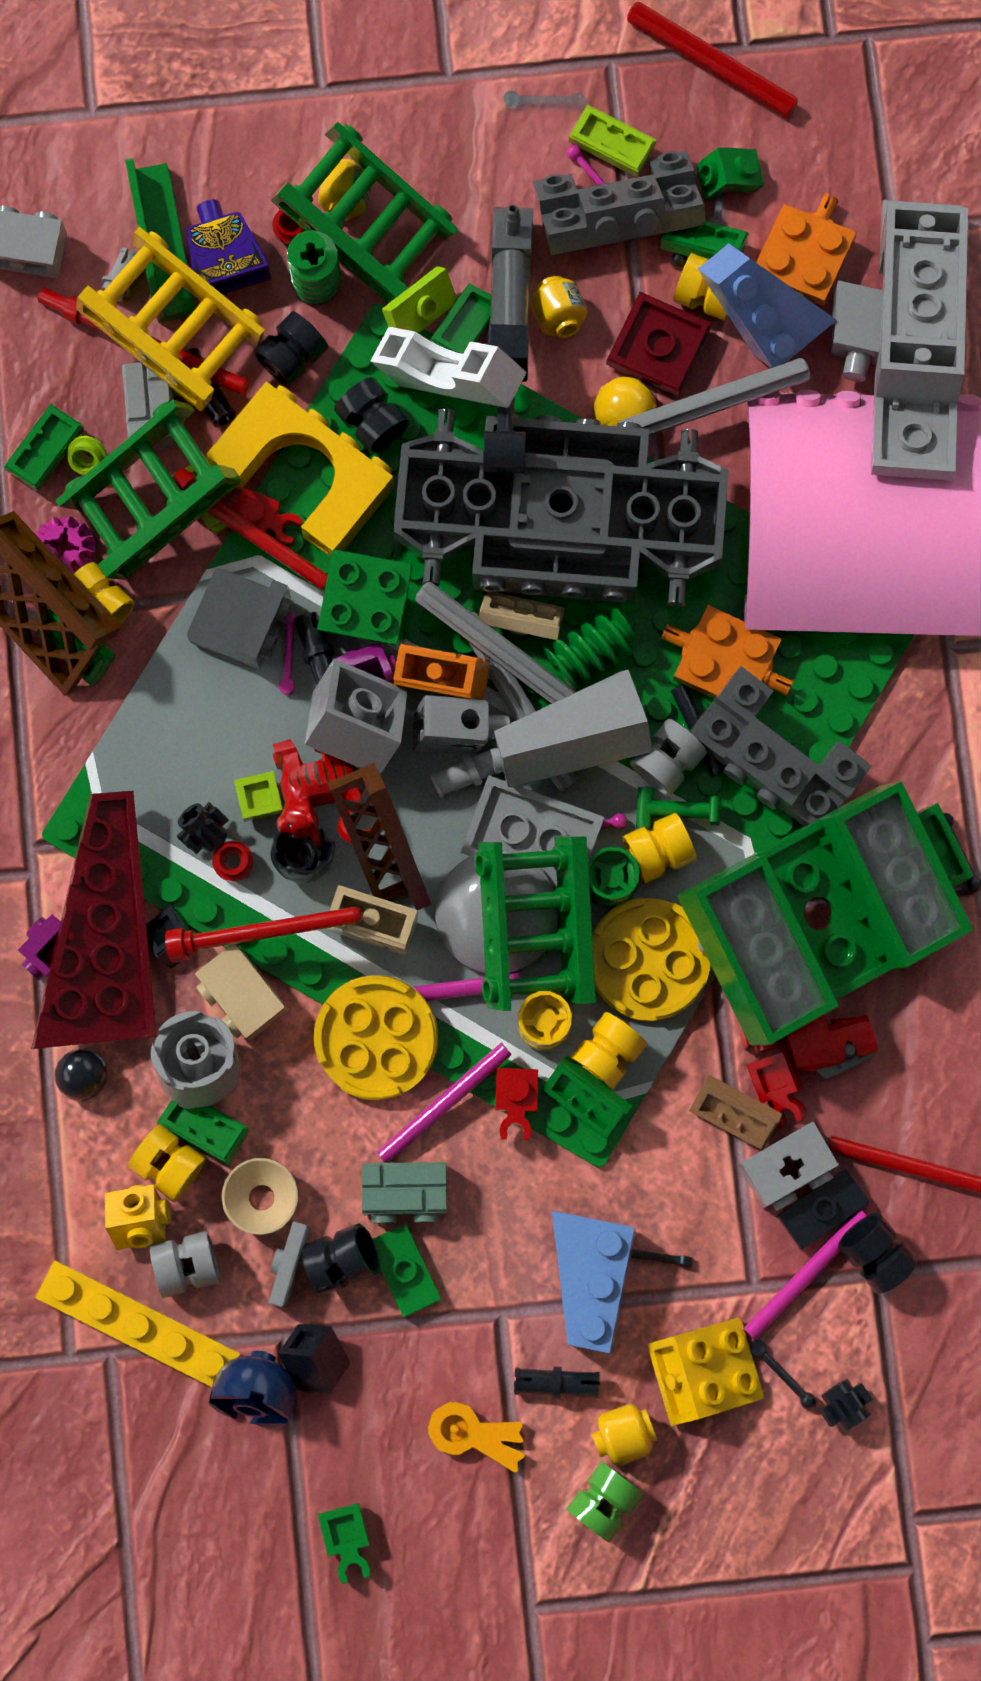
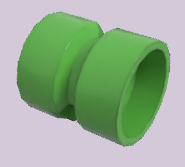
[566,1461,645,1543]

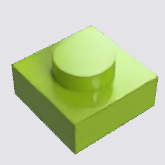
[234,771,283,822]

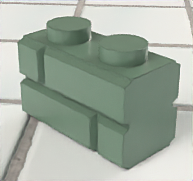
[362,1162,447,1224]

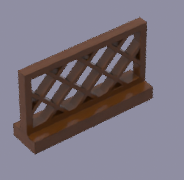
[0,511,122,696]

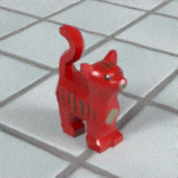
[272,739,371,847]

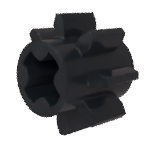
[177,802,229,854]
[819,1378,873,1432]

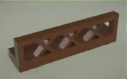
[327,763,432,910]

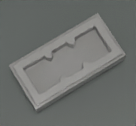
[268,1221,311,1308]

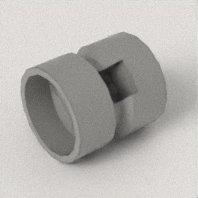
[630,719,708,797]
[150,1231,221,1298]

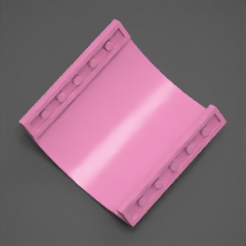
[744,390,981,636]

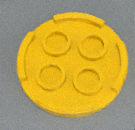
[592,897,710,1022]
[314,975,439,1100]

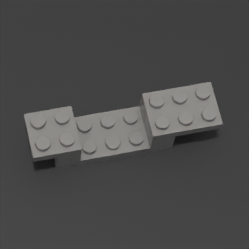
[871,200,968,481]

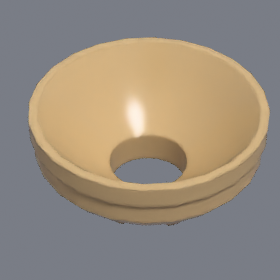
[222,1158,298,1235]

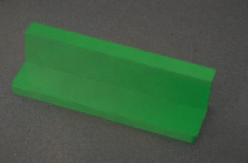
[125,158,196,323]

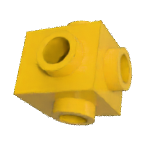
[105,1184,171,1250]

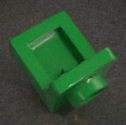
[697,147,764,199]

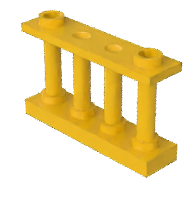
[76,226,265,411]

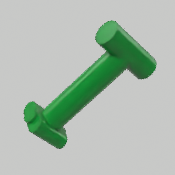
[636,787,722,829]

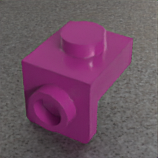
[335,642,396,683]
[18,914,60,981]

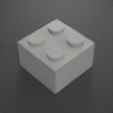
[305,659,408,774]

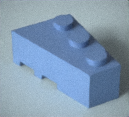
[698,243,837,368]
[552,1211,636,1353]

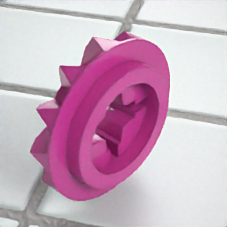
[36,516,96,574]

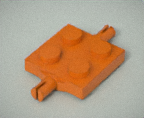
[756,193,857,307]
[661,605,794,699]

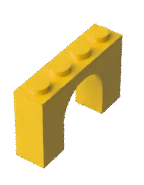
[206,381,395,558]

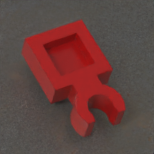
[232,486,303,547]
[746,1049,807,1129]
[495,1068,538,1141]

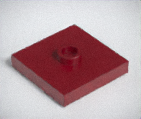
[606,291,712,397]

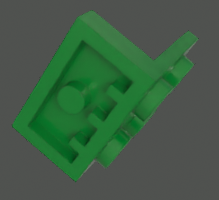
[317,550,413,646]

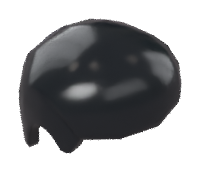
[270,826,336,884]

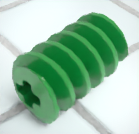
[287,230,341,305]
[544,606,636,690]

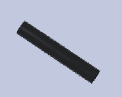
[671,684,725,777]

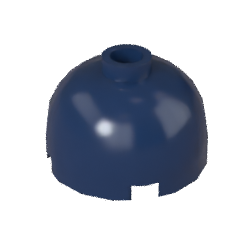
[209,1351,295,1427]

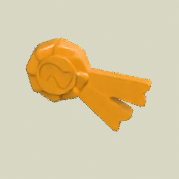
[428,1402,525,1472]

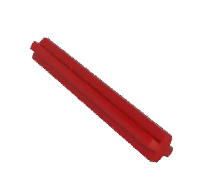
[627,2,798,118]

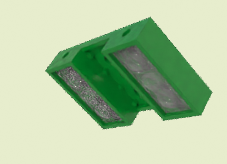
[677,781,973,1045]

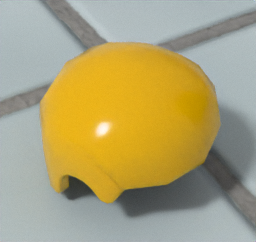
[593,377,657,426]

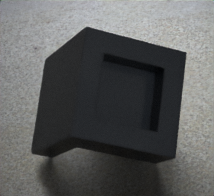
[278,1324,350,1393]

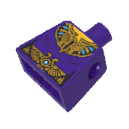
[187,199,271,302]

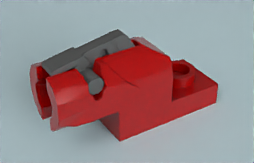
[740,1014,878,1079]

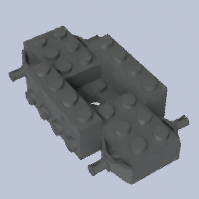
[393,409,729,607]

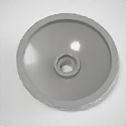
[435,850,559,973]

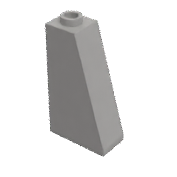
[490,670,652,788]

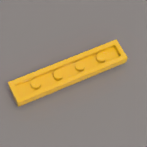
[35,1260,242,1387]

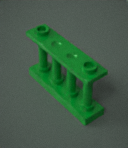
[270,121,458,304]
[55,400,243,580]
[475,836,596,1011]

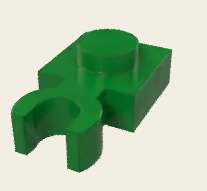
[317,1503,371,1584]

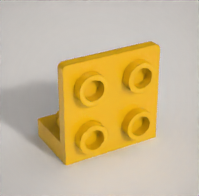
[647,1318,764,1426]

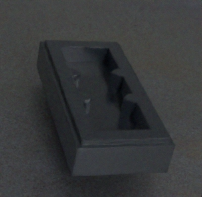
[777,1168,870,1251]

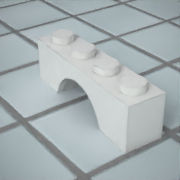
[371,327,527,408]

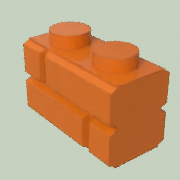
[393,644,491,700]

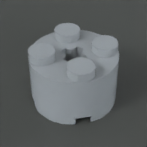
[151,1011,240,1109]

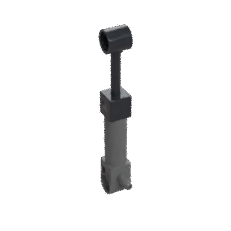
[483,205,533,473]

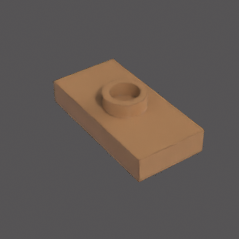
[689,1075,782,1150]

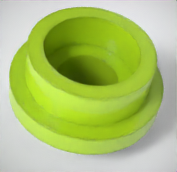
[67,435,107,475]

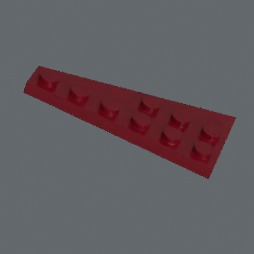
[31,791,157,1049]

